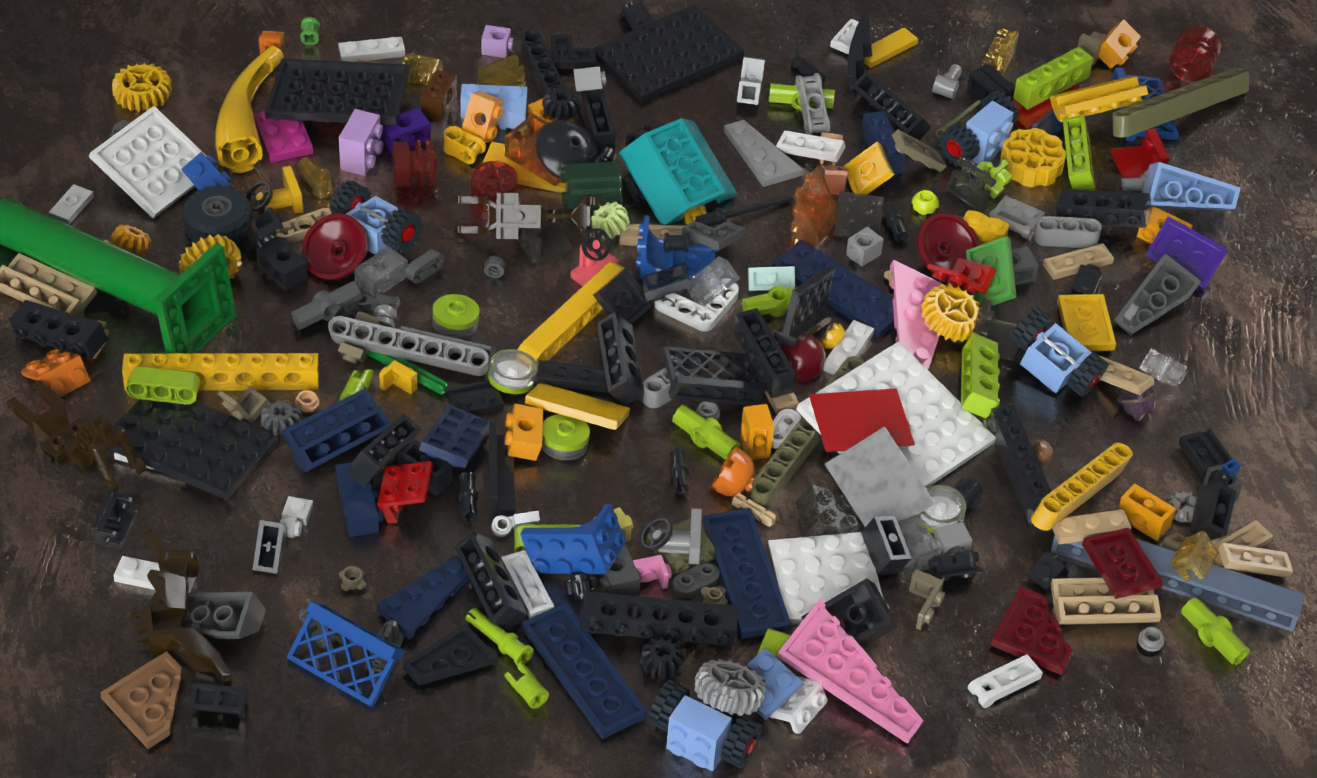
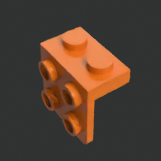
[21,349,91,397]

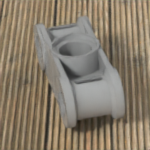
[796,73,830,135]

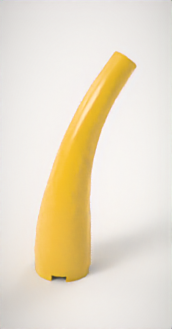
[215,46,284,173]

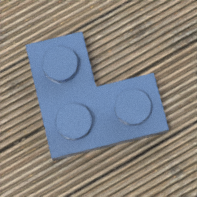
[747,648,803,720]

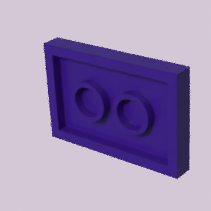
[1145,216,1228,289]

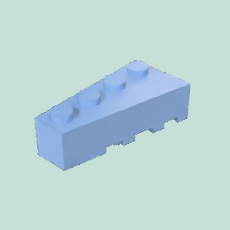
[1142,162,1241,211]

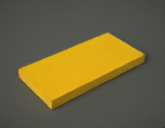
[479,142,570,194]
[525,382,630,430]

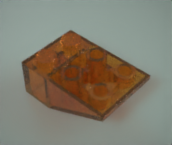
[504,114,563,186]
[790,166,837,249]

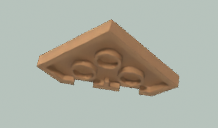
[100,651,183,749]

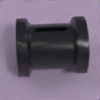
[664,232,689,253]

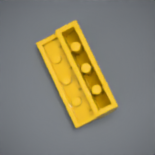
[1050,76,1148,122]

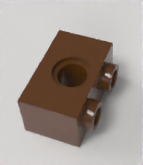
[421,69,457,121]

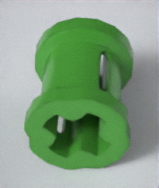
[300,17,320,45]

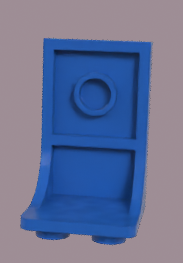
[636,215,715,284]
[520,504,625,574]

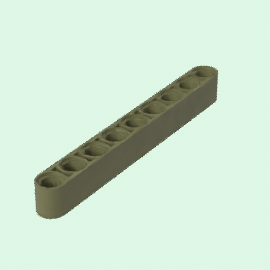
[1112,67,1249,137]
[750,356,865,509]

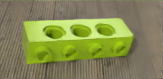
[1013,47,1094,110]
[1063,114,1096,190]
[961,333,1000,419]

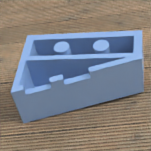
[461,84,527,136]

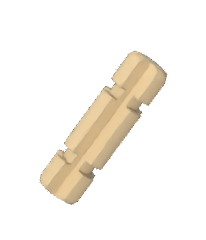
[732,493,777,527]

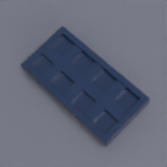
[419,405,492,468]

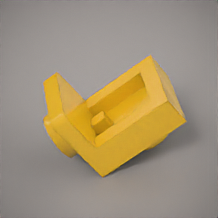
[379,360,418,395]

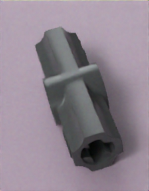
[291,281,363,330]

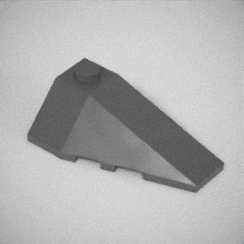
[1113,253,1201,335]
[181,592,266,639]

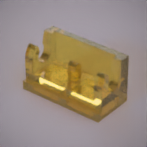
[982,29,1019,73]
[478,54,526,87]
[1170,531,1219,582]

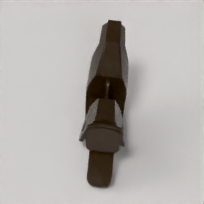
[133,529,233,687]

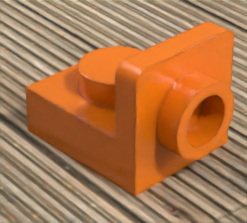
[259,31,284,54]

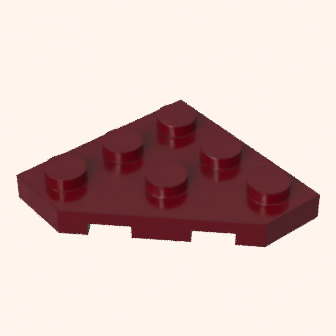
[990,586,1073,675]

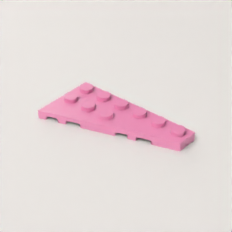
[890,260,946,370]
[777,599,923,744]

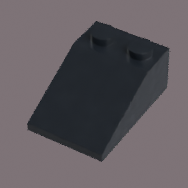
[801,578,898,646]

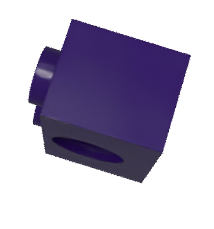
[381,108,431,154]

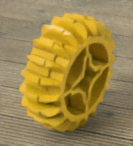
[112,62,172,112]
[178,234,242,278]
[921,283,983,342]

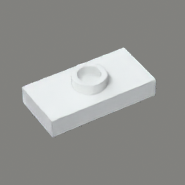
[830,19,859,54]
[49,184,94,225]

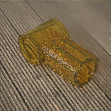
[296,157,333,198]

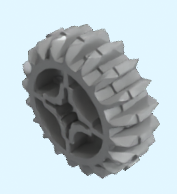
[694,659,766,716]

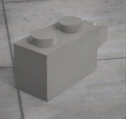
[574,67,606,95]

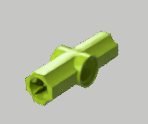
[769,83,835,110]
[742,286,797,317]
[672,405,741,460]
[1181,597,1250,665]

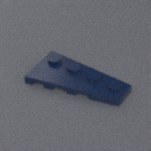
[377,555,470,640]

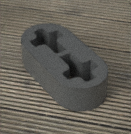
[405,249,445,284]

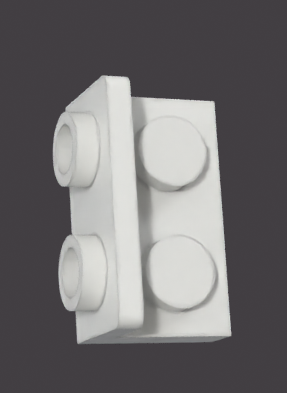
[770,676,828,734]

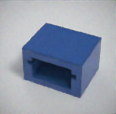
[1221,459,1241,478]

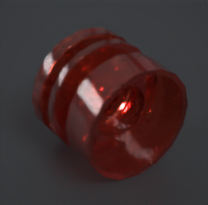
[1169,26,1222,83]
[392,139,437,188]
[470,161,518,220]

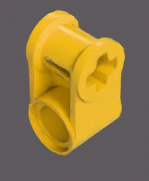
[443,126,486,164]

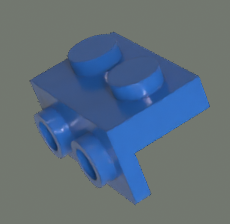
[181,152,234,190]

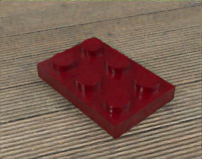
[1082,528,1163,599]

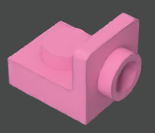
[633,555,672,589]

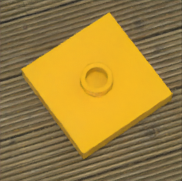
[843,142,894,200]

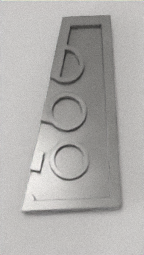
[724,120,803,187]

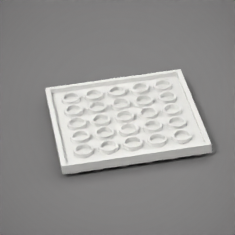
[796,341,996,489]

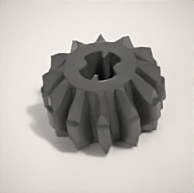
[260,399,302,436]

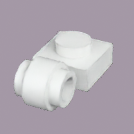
[280,496,313,538]
[491,511,540,537]

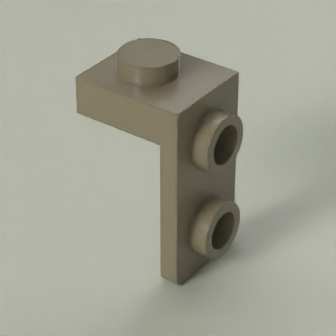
[1077,32,1105,65]
[338,311,380,364]
[218,387,270,424]
[909,569,945,631]

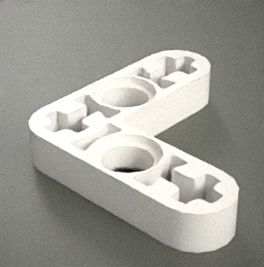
[654,281,739,331]

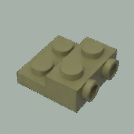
[646,519,715,575]

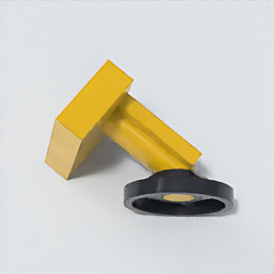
[246,166,303,214]

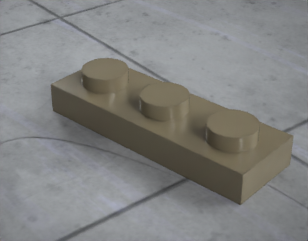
[892,130,947,172]

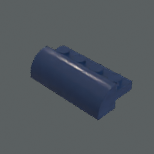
[281,388,391,472]

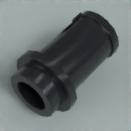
[622,174,645,202]

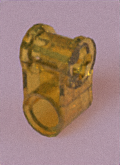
[401,53,444,85]

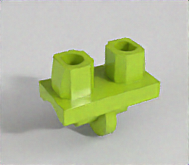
[976,159,1013,199]

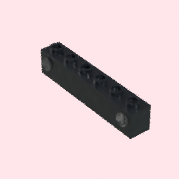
[987,405,1054,537]

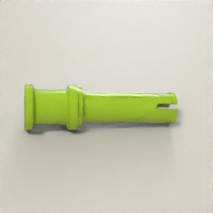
[466,608,534,664]

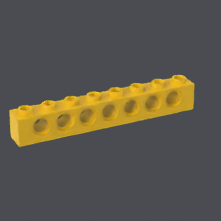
[122,353,319,391]

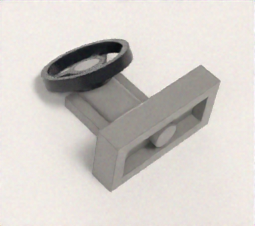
[641,509,702,564]

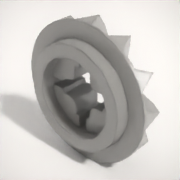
[1164,489,1197,522]

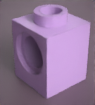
[481,25,514,58]

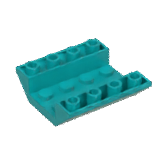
[619,118,738,225]

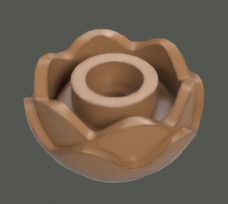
[1032,439,1053,468]

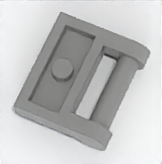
[988,195,1045,239]

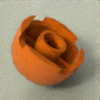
[710,447,755,497]

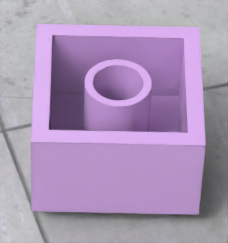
[339,109,383,176]

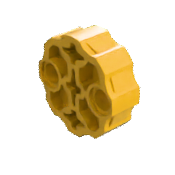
[1000,128,1066,187]

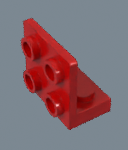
[1110,129,1169,178]
[927,258,996,295]
[377,461,433,524]

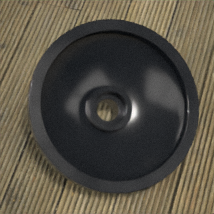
[536,119,599,182]

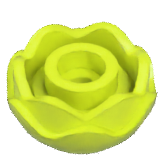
[911,190,939,215]

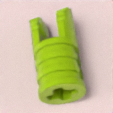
[340,369,374,401]
[504,661,549,709]

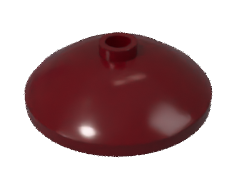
[302,213,368,280]
[917,213,980,270]

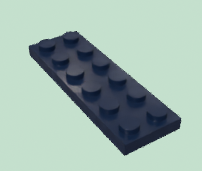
[772,240,894,338]
[702,508,792,639]
[522,602,648,739]

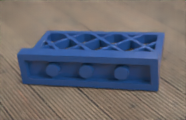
[1110,68,1179,142]
[286,601,405,707]

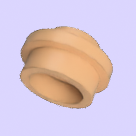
[295,390,319,413]

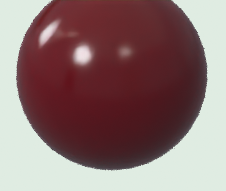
[778,334,826,382]

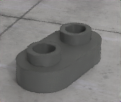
[673,563,720,599]

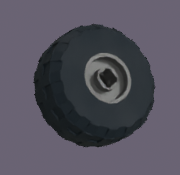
[183,185,253,245]

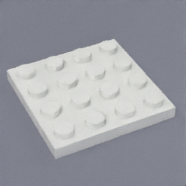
[89,106,218,219]
[767,532,884,625]

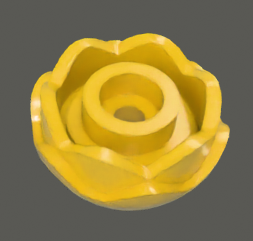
[820,323,845,349]

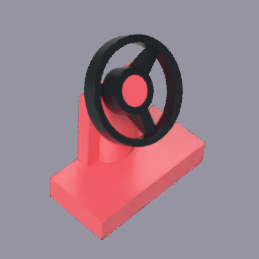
[571,228,620,287]

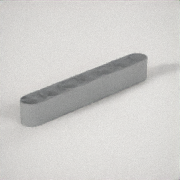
[328,316,490,376]

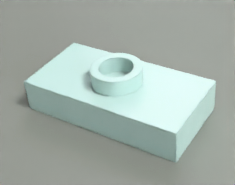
[748,266,795,291]

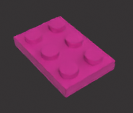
[253,111,313,163]

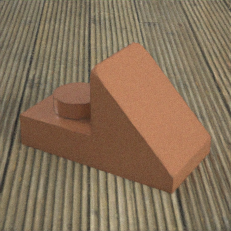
[821,165,847,195]

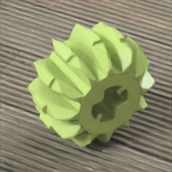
[590,201,630,240]

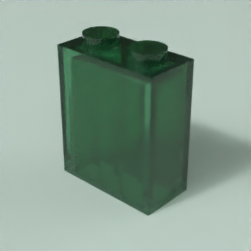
[560,161,622,210]

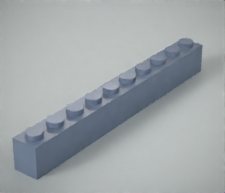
[1051,516,1305,632]

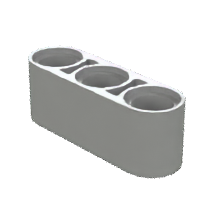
[1034,216,1102,248]
[643,357,701,408]

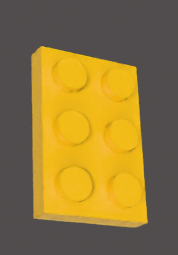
[1057,294,1116,351]

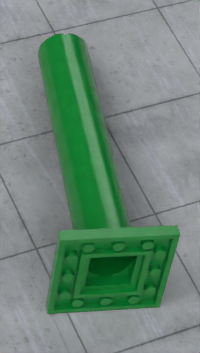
[0,198,237,354]

